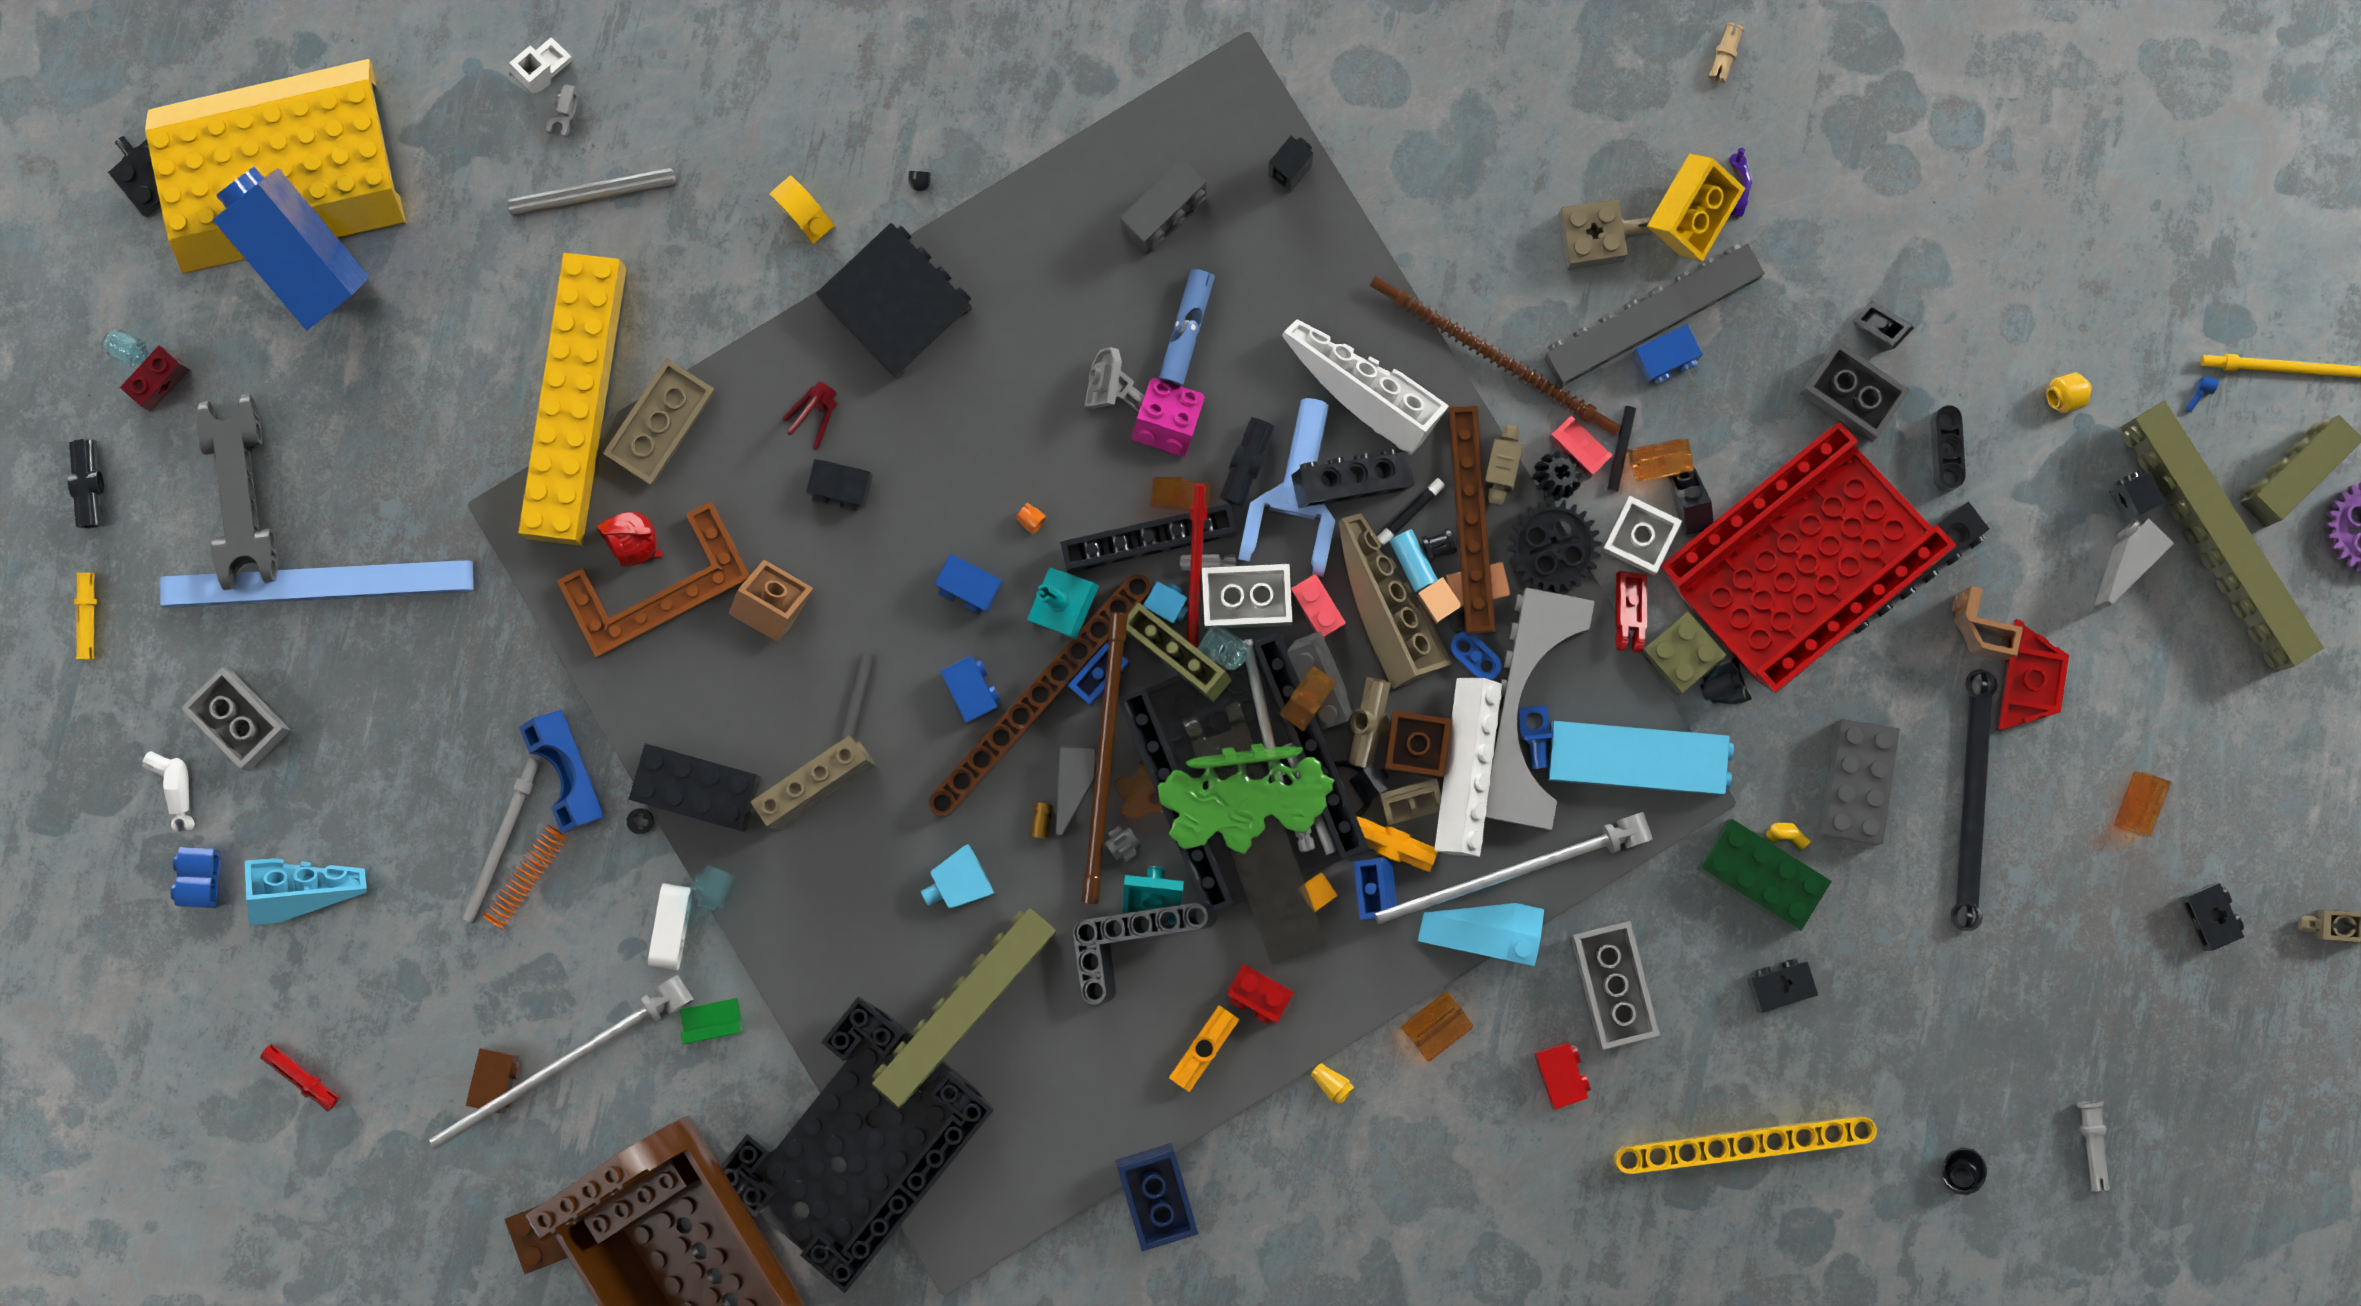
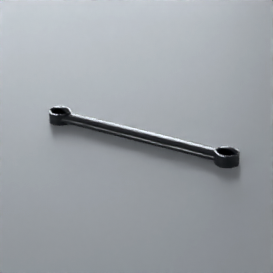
[1950,669,1998,931]

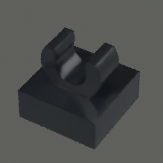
[1349,765,1389,804]

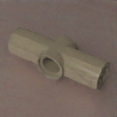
[1348,677,1391,768]

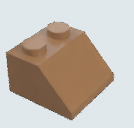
[728,560,813,642]

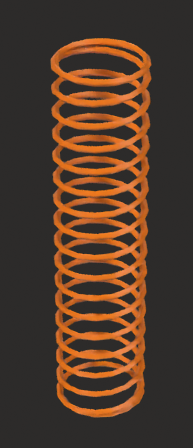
[482,824,568,930]

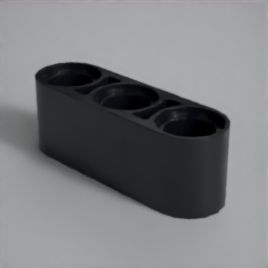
[1930,405,1966,492]

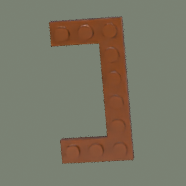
[557,501,750,658]

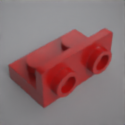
[1226,963,1294,1025]

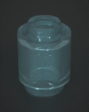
[102,329,148,367]

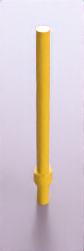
[2201,354,2361,378]

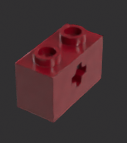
[120,345,190,412]

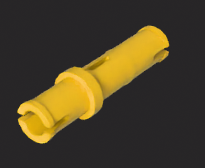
[73,573,97,660]

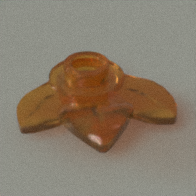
[1115,761,1163,819]

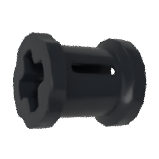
[1421,528,1457,562]

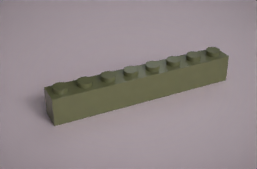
[872,908,1056,1110]

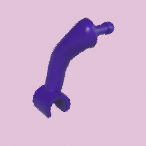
[1729,148,1752,217]

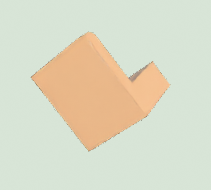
[1417,577,1461,624]

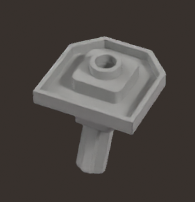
[1084,347,1144,413]

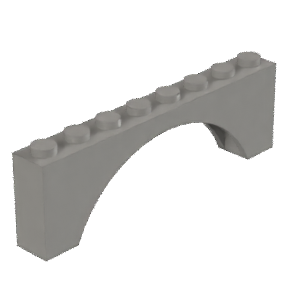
[1485,588,1595,831]

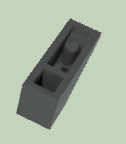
[1056,747,1097,836]

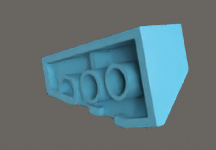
[245,858,367,926]
[1418,903,1544,966]

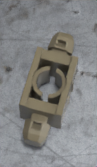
[1485,424,1523,506]
[2298,910,2361,943]

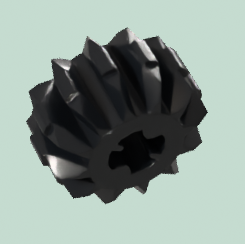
[1532,451,1583,501]

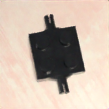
[108,136,161,217]

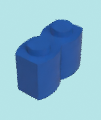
[171,847,221,908]

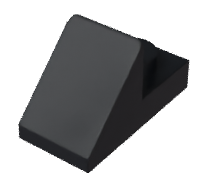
[1852,300,1914,352]

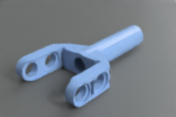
[1238,398,1335,577]

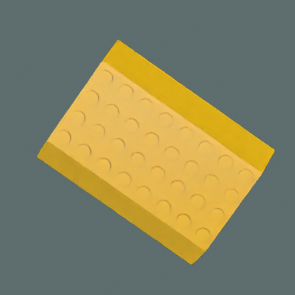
[145,59,406,274]

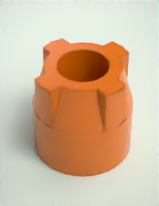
[1015,503,1047,534]

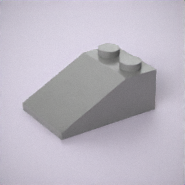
[2094,519,2174,610]

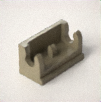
[1379,778,1441,826]

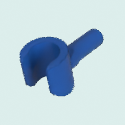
[2185,376,2219,413]

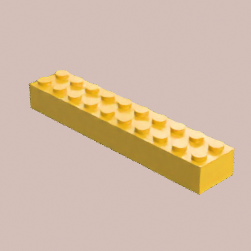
[518,253,627,546]

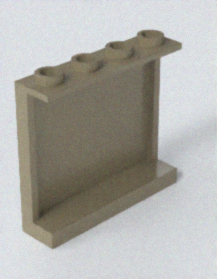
[750,735,876,831]

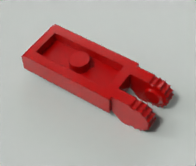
[1615,570,1647,653]

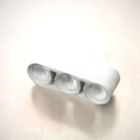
[648,883,693,971]

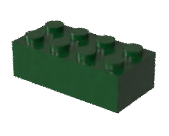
[1697,818,1832,931]

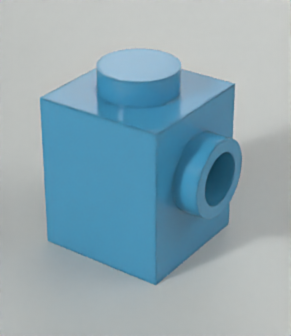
[1143,581,1188,626]

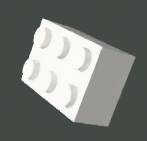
[1202,564,1292,629]

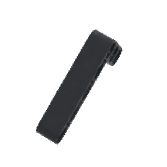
[1073,902,1217,1004]

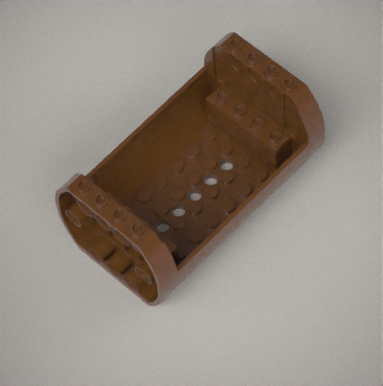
[525,1115,806,1306]

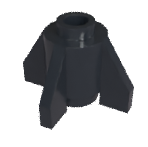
[1700,658,1752,704]

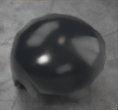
[1941,1147,1987,1196]

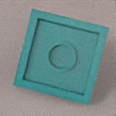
[1027,567,1099,639]
[1122,866,1184,924]

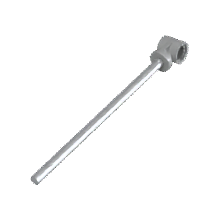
[1375,812,1653,924]
[429,975,694,1149]

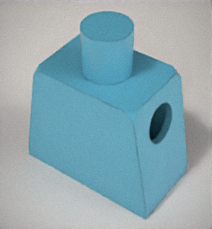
[921,844,995,909]

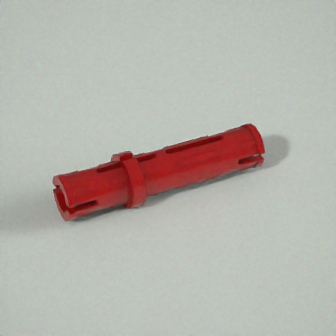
[260,1044,340,1112]

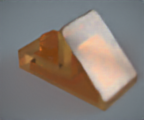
[1150,477,1211,511]
[1279,666,1337,731]

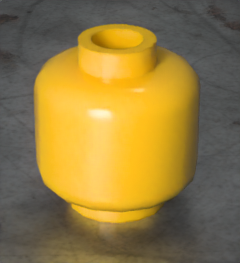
[2046,372,2092,413]

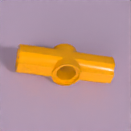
[1357,816,1438,872]
[1169,1005,1240,1092]

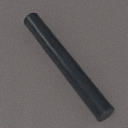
[1607,406,1636,492]

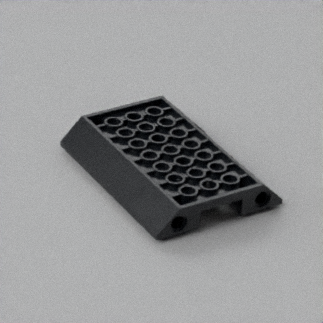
[721,997,994,1293]

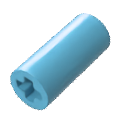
[1389,529,1438,593]

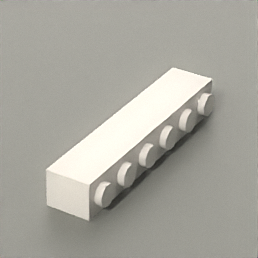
[1434,678,1502,857]

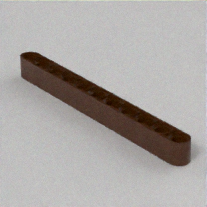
[929,573,1151,817]

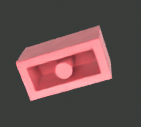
[1291,574,1346,639]

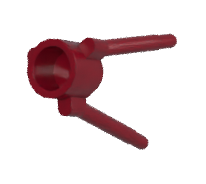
[782,381,838,450]

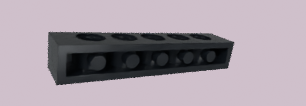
[1853,501,1990,635]
[1060,503,1237,574]

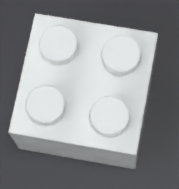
[1602,496,1682,576]

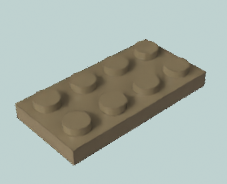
[603,358,716,486]

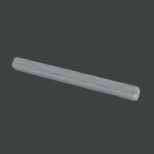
[507,168,676,215]

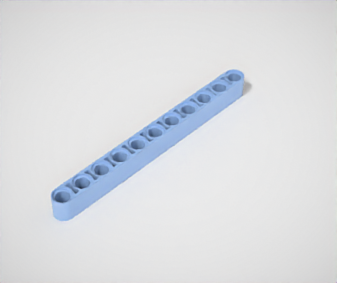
[159,561,474,608]

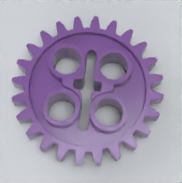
[2324,482,2361,573]

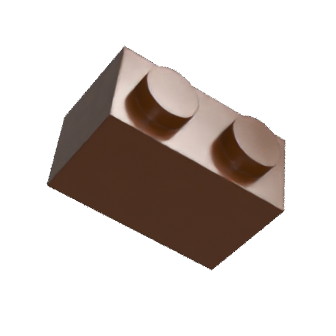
[466,1048,521,1114]

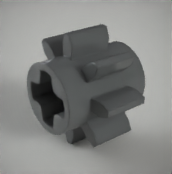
[1105,826,1141,862]

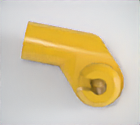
[1766,823,1811,851]

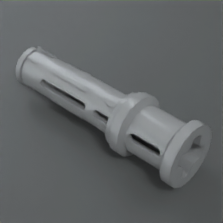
[2077,1100,2110,1192]

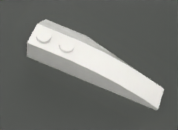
[1282,320,1449,455]

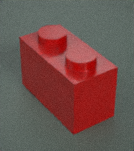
[1534,1042,1591,1110]

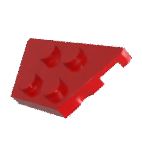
[1996,619,2069,731]

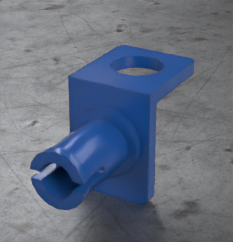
[1518,705,1554,769]

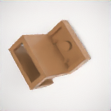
[1951,586,2023,661]

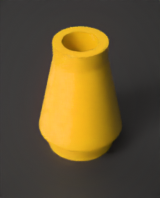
[1310,1063,1354,1105]

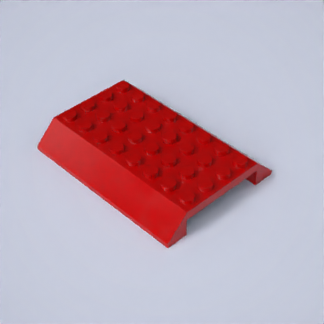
[1660,421,1957,694]

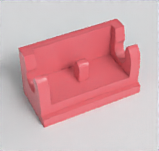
[1549,416,1613,478]

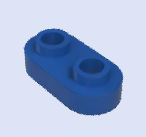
[1450,632,1501,680]

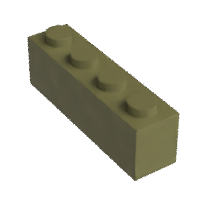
[1126,602,1232,702]

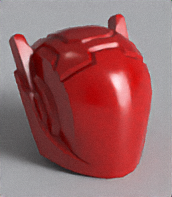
[596,511,663,568]

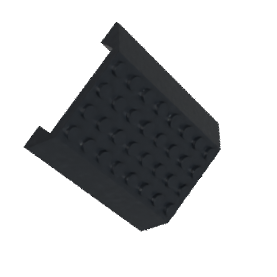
[1118,632,1369,911]

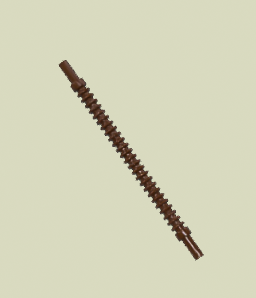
[1370,276,1621,435]

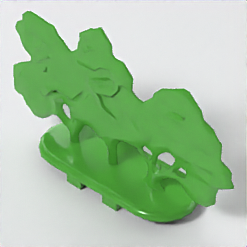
[1158,743,1334,854]

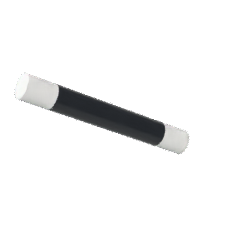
[1377,478,1445,546]

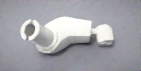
[142,751,195,832]

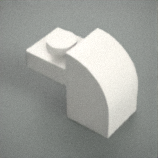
[509,37,571,93]

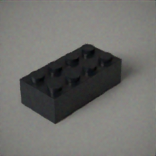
[628,743,761,832]

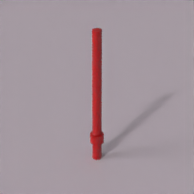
[1187,483,1208,649]

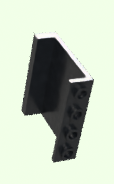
[816,223,972,380]

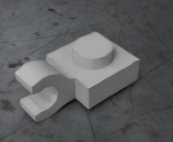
[546,84,580,137]

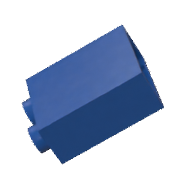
[212,166,370,331]

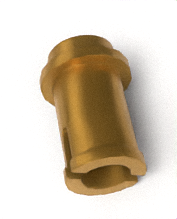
[1029,802,1055,839]

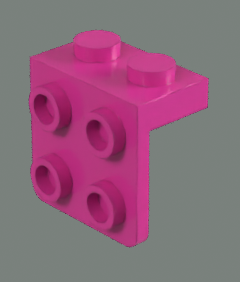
[1131,378,1205,457]

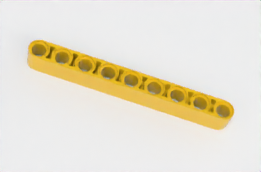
[1613,1116,1877,1174]

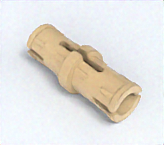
[1708,22,1744,83]

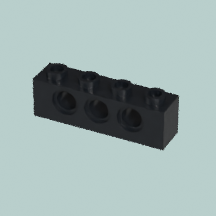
[1291,449,1415,508]

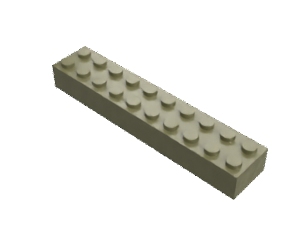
[2120,400,2324,672]

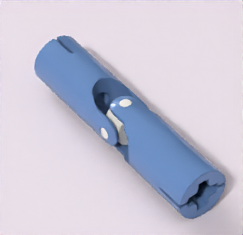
[1159,269,1215,386]

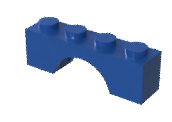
[519,710,604,834]

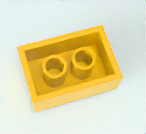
[1647,153,1745,262]

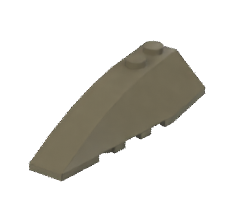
[1339,513,1452,689]

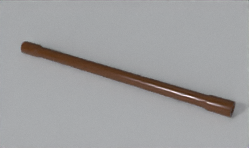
[1081,612,1128,904]

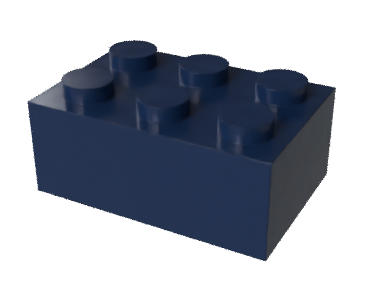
[1115,1143,1199,1251]

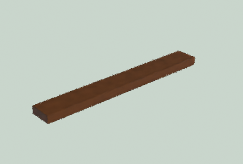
[1448,406,1495,635]

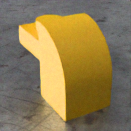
[769,175,835,244]

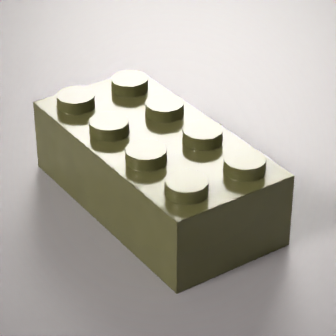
[2241,415,2361,527]

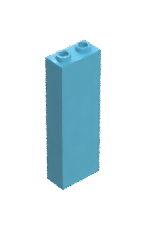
[1547,721,1734,796]

